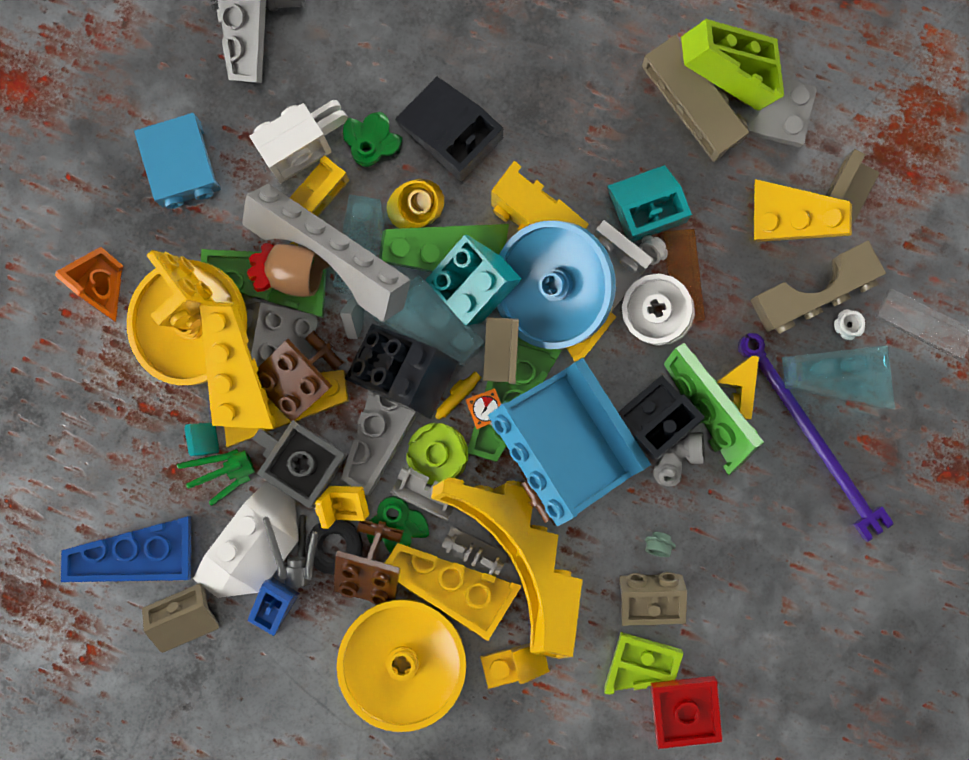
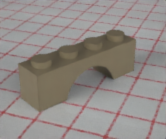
[750,240,886,334]

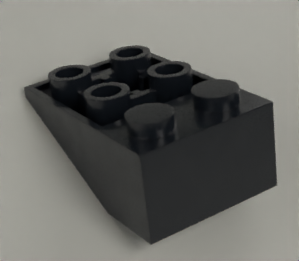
[395,76,504,182]
[344,324,458,419]

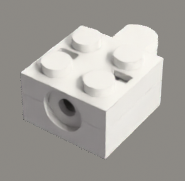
[249,100,348,184]

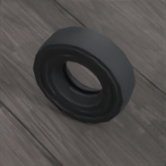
[306,520,363,575]

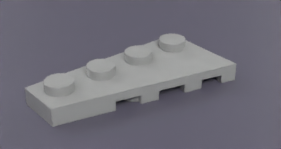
[216,0,266,83]
[341,391,418,496]

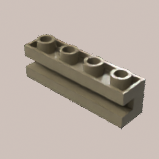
[642,35,750,162]

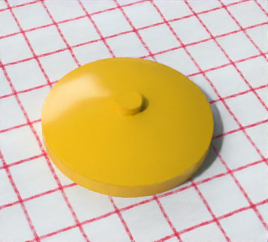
[127,259,247,386]
[337,599,466,732]

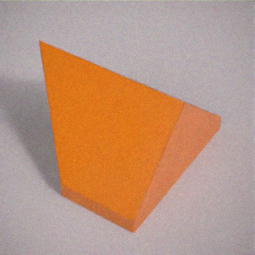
[55,247,124,322]

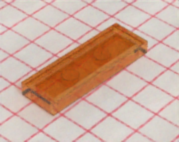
[662,228,705,322]

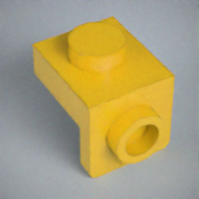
[315,486,369,529]

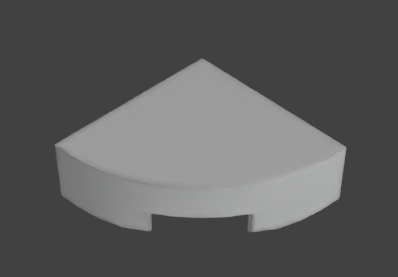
[340,295,364,339]

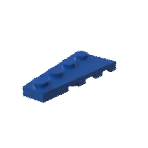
[61,516,191,582]

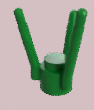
[177,449,255,506]

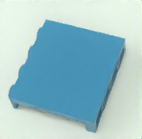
[488,358,651,526]

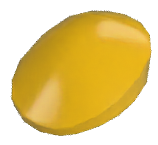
[386,178,444,229]

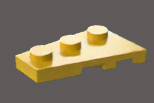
[754,179,852,242]

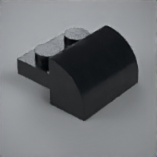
[618,375,705,461]

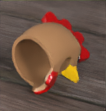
[247,242,331,297]

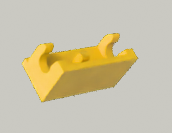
[289,155,350,217]

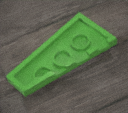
[379,224,509,273]
[201,249,326,318]
[468,337,562,462]
[664,343,764,476]

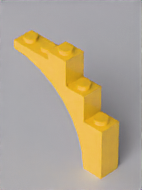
[431,478,583,659]

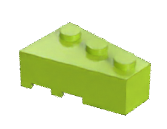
[681,19,784,111]

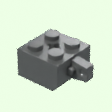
[253,420,348,509]

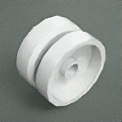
[622,273,695,346]

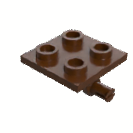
[257,330,344,421]
[334,520,404,605]

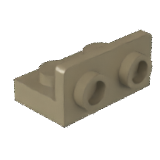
[619,572,687,626]

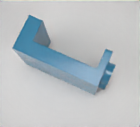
[134,112,221,209]

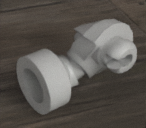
[653,432,705,487]

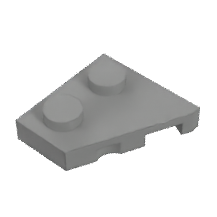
[747,79,818,148]

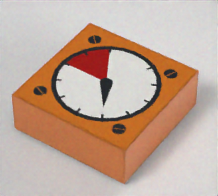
[465,388,501,429]

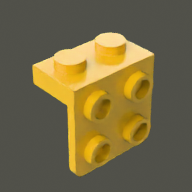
[147,250,215,330]

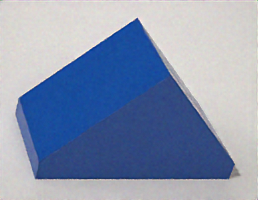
[247,577,300,636]

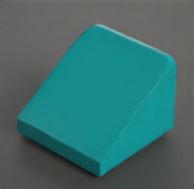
[184,423,220,457]

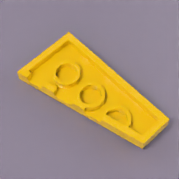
[385,543,522,641]

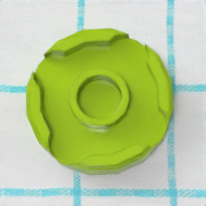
[406,423,468,485]

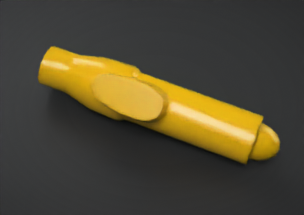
[435,371,482,420]

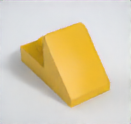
[717,356,759,420]
[480,643,550,689]

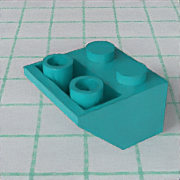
[607,165,692,242]
[425,235,522,326]

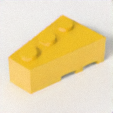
[491,161,589,231]

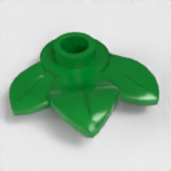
[343,112,403,167]
[366,496,429,553]

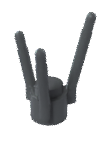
[263,515,318,587]

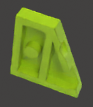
[604,632,683,695]

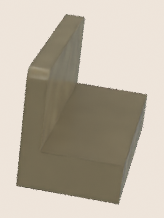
[825,149,879,225]
[483,317,519,384]
[142,583,219,653]

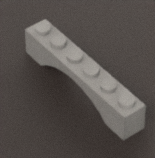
[242,184,411,322]

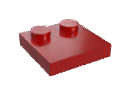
[651,676,722,749]

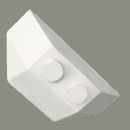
[193,481,299,598]

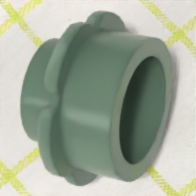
[645,532,676,558]

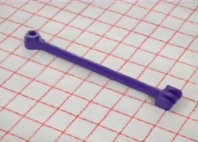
[738,333,894,542]

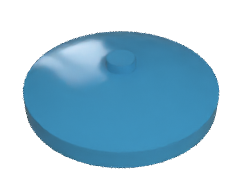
[497,220,616,349]

